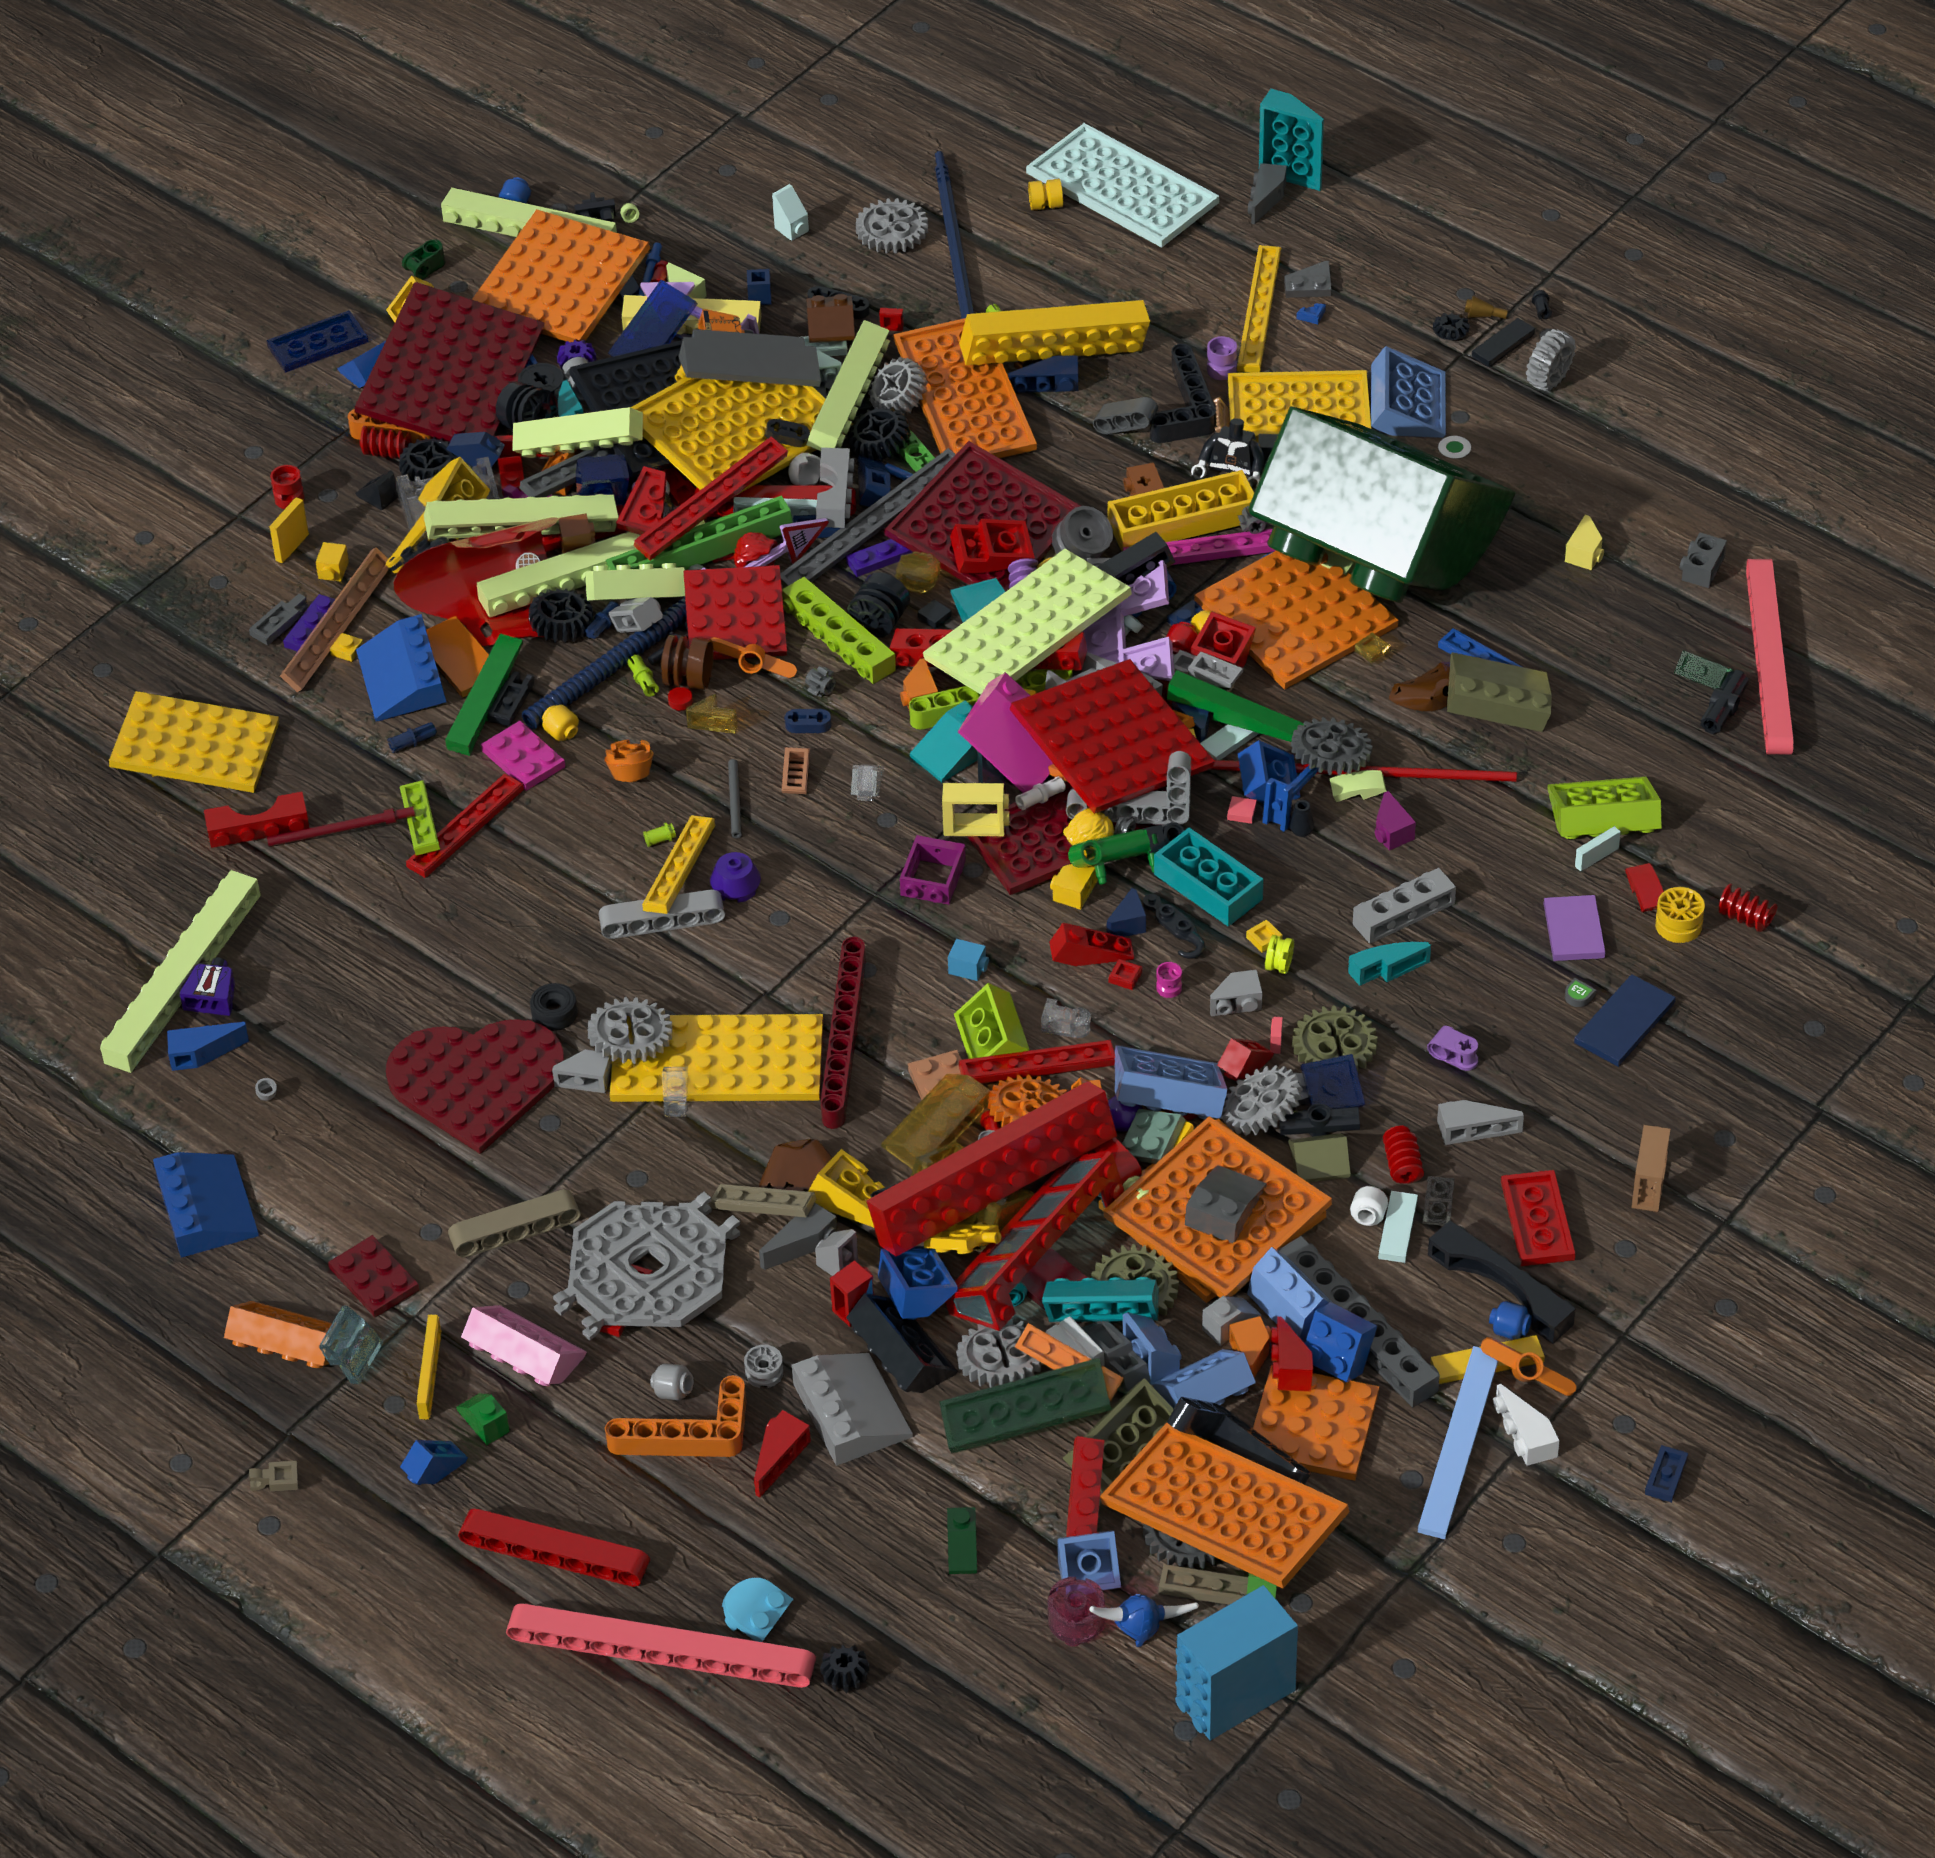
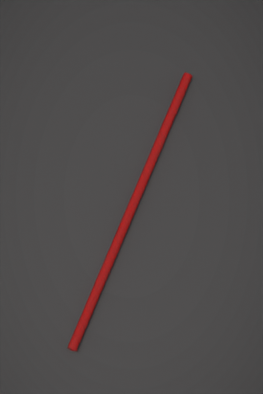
[1208,760,1517,782]

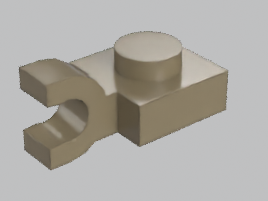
[249,1461,298,1492]

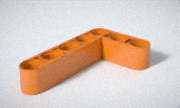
[605,1375,746,1457]

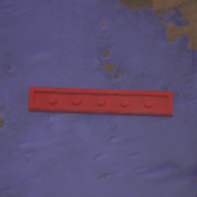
[406,773,524,878]
[959,1040,1115,1085]

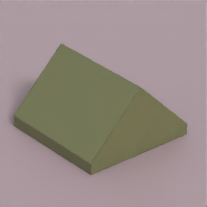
[1288,1133,1351,1182]

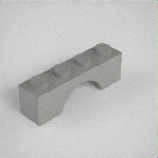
[816,447,854,528]

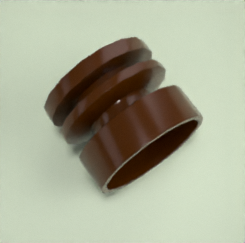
[661,635,714,690]

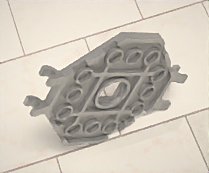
[553,1192,740,1340]

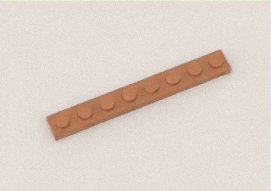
[280,547,389,692]

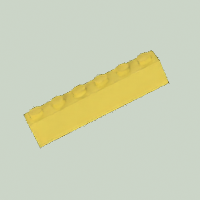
[622,295,761,334]

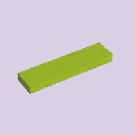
[400,780,440,856]

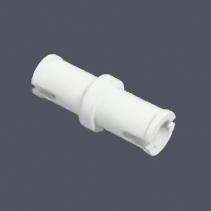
[1015,776,1066,811]

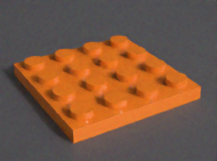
[1253,1365,1379,1481]

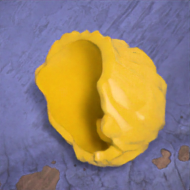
[1063,808,1114,857]

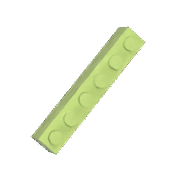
[513,407,643,458]

